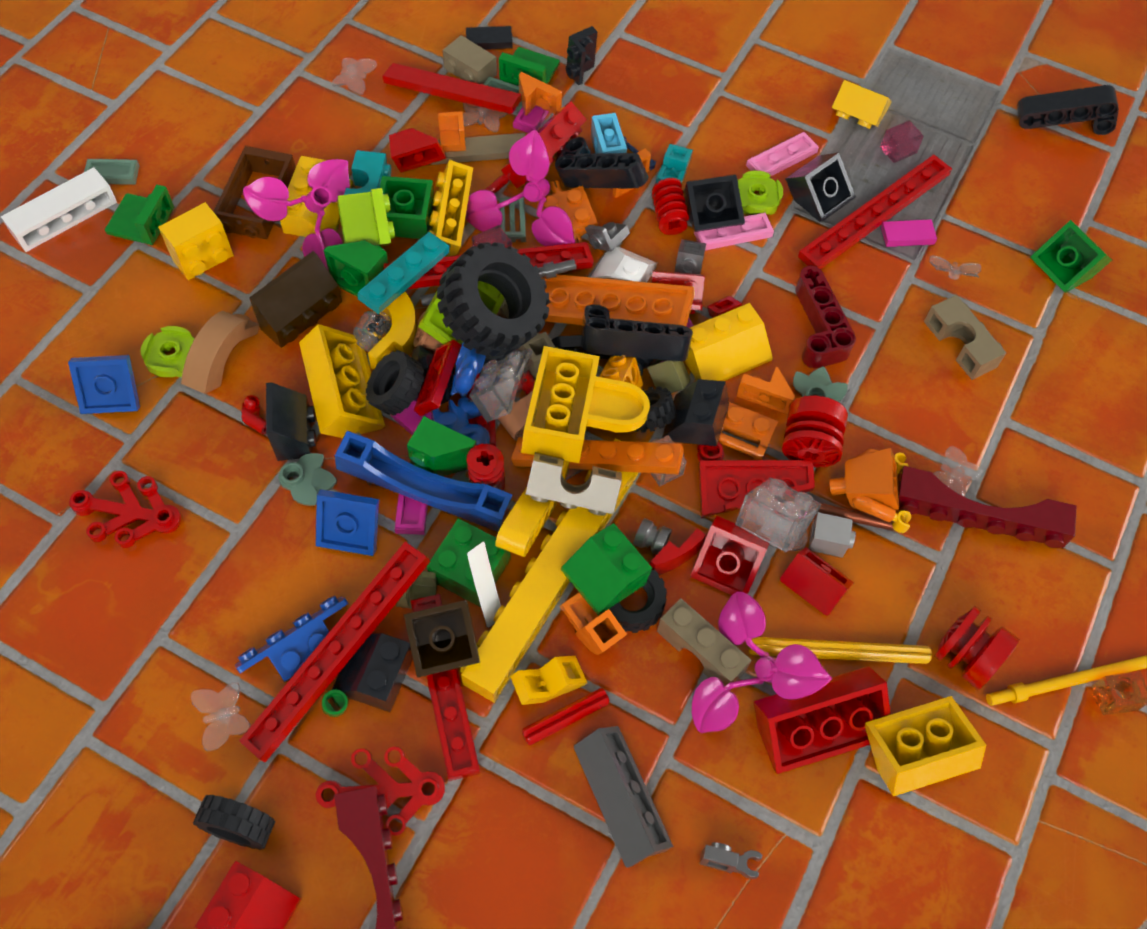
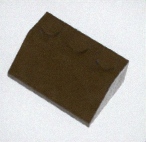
[249,251,342,348]

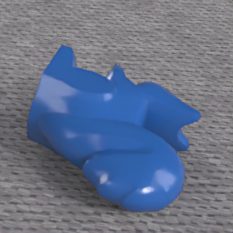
[450,343,486,397]
[431,397,490,445]

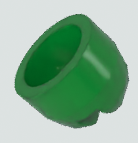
[321,689,348,717]

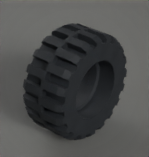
[437,242,550,357]

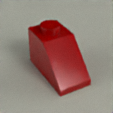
[389,128,446,173]

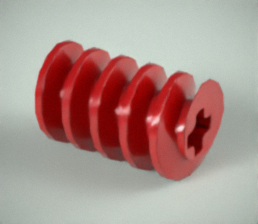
[651,178,689,235]
[467,444,505,491]

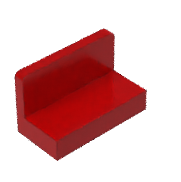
[780,547,854,616]

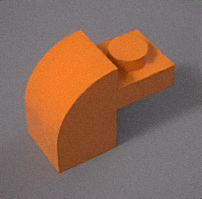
[560,593,627,655]

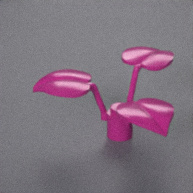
[465,130,576,246]
[243,159,350,271]
[692,592,832,733]

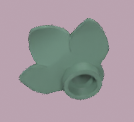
[793,367,848,402]
[278,453,337,506]

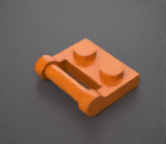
[718,402,779,460]

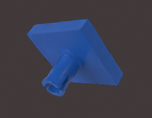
[68,355,140,414]
[316,489,379,556]

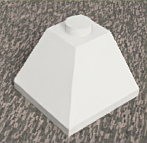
[591,246,657,282]

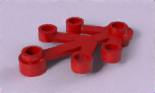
[69,471,181,548]
[316,746,445,836]

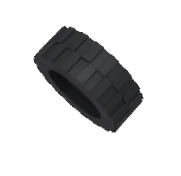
[366,350,424,415]
[606,570,667,633]
[193,795,275,850]

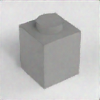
[808,512,856,558]

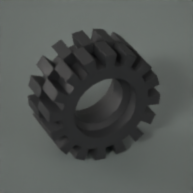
[634,386,676,433]

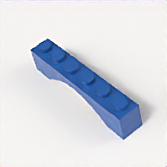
[335,431,513,532]

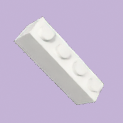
[1,167,117,252]

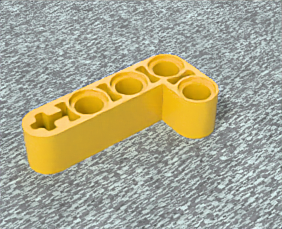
[495,461,569,557]

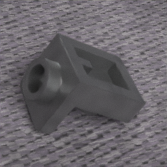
[585,222,630,251]
[675,239,706,274]

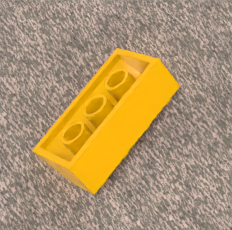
[299,324,385,438]

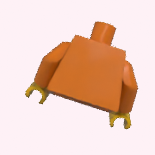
[829,448,912,533]

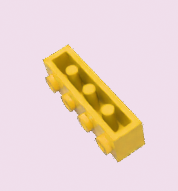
[428,160,473,257]

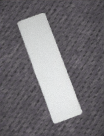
[467,542,501,628]

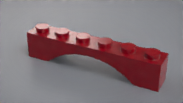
[897,466,1077,548]
[334,786,403,929]

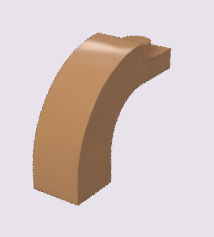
[181,310,259,394]

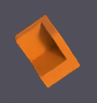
[438,111,466,152]

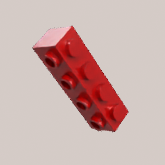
[501,101,587,188]

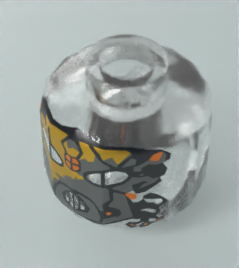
[353,311,392,351]

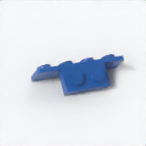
[235,596,349,682]

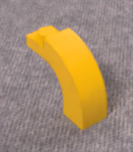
[368,292,417,370]

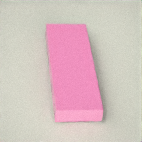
[746,132,819,177]
[694,212,774,250]

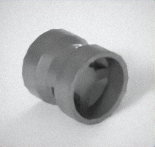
[633,518,672,555]

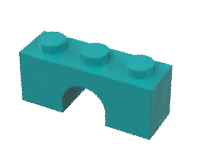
[344,150,391,195]

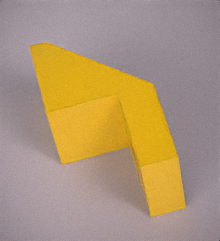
[510,656,587,705]

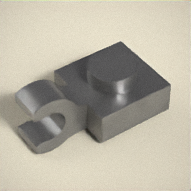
[699,842,762,879]

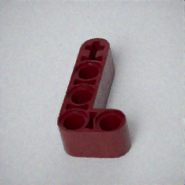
[795,266,856,369]

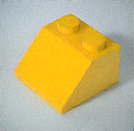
[832,80,892,129]

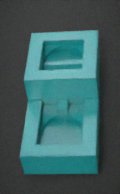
[655,144,693,184]

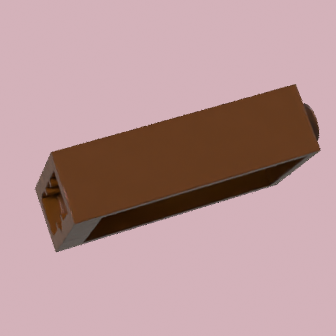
[213,146,296,240]

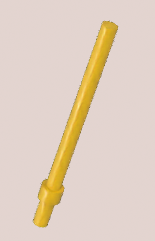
[986,655,1147,706]

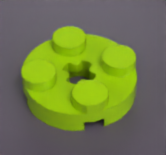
[737,171,783,215]
[141,326,195,377]

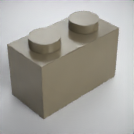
[442,35,497,84]

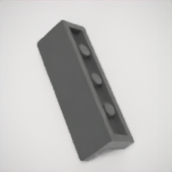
[574,726,673,868]

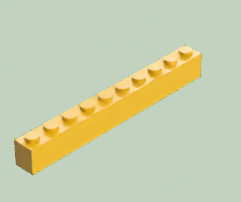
[460,438,639,703]

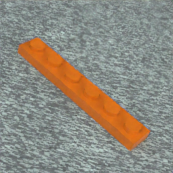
[511,437,684,474]

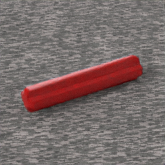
[522,688,610,745]

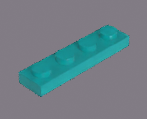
[358,232,450,314]

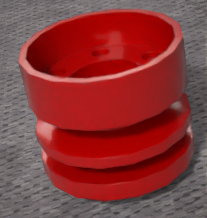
[782,395,848,468]
[934,606,1020,690]

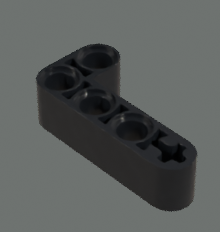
[1017,85,1119,135]
[554,137,648,189]
[581,304,693,361]

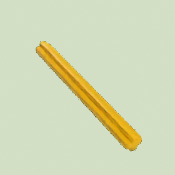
[749,637,932,664]

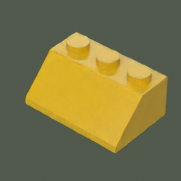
[280,156,354,237]
[684,303,773,381]
[865,696,986,796]

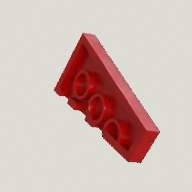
[698,460,815,518]

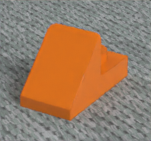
[519,72,562,116]
[736,366,795,414]

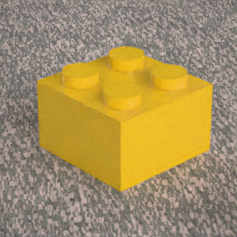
[158,202,234,280]

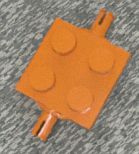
[536,180,598,243]

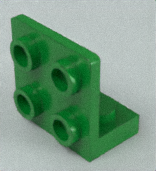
[499,47,560,86]
[105,184,174,245]

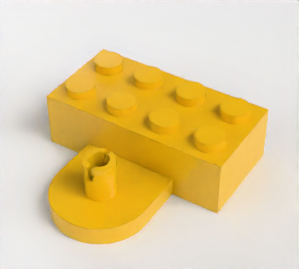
[521,346,650,463]

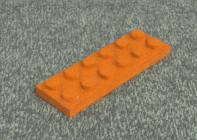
[541,275,695,326]

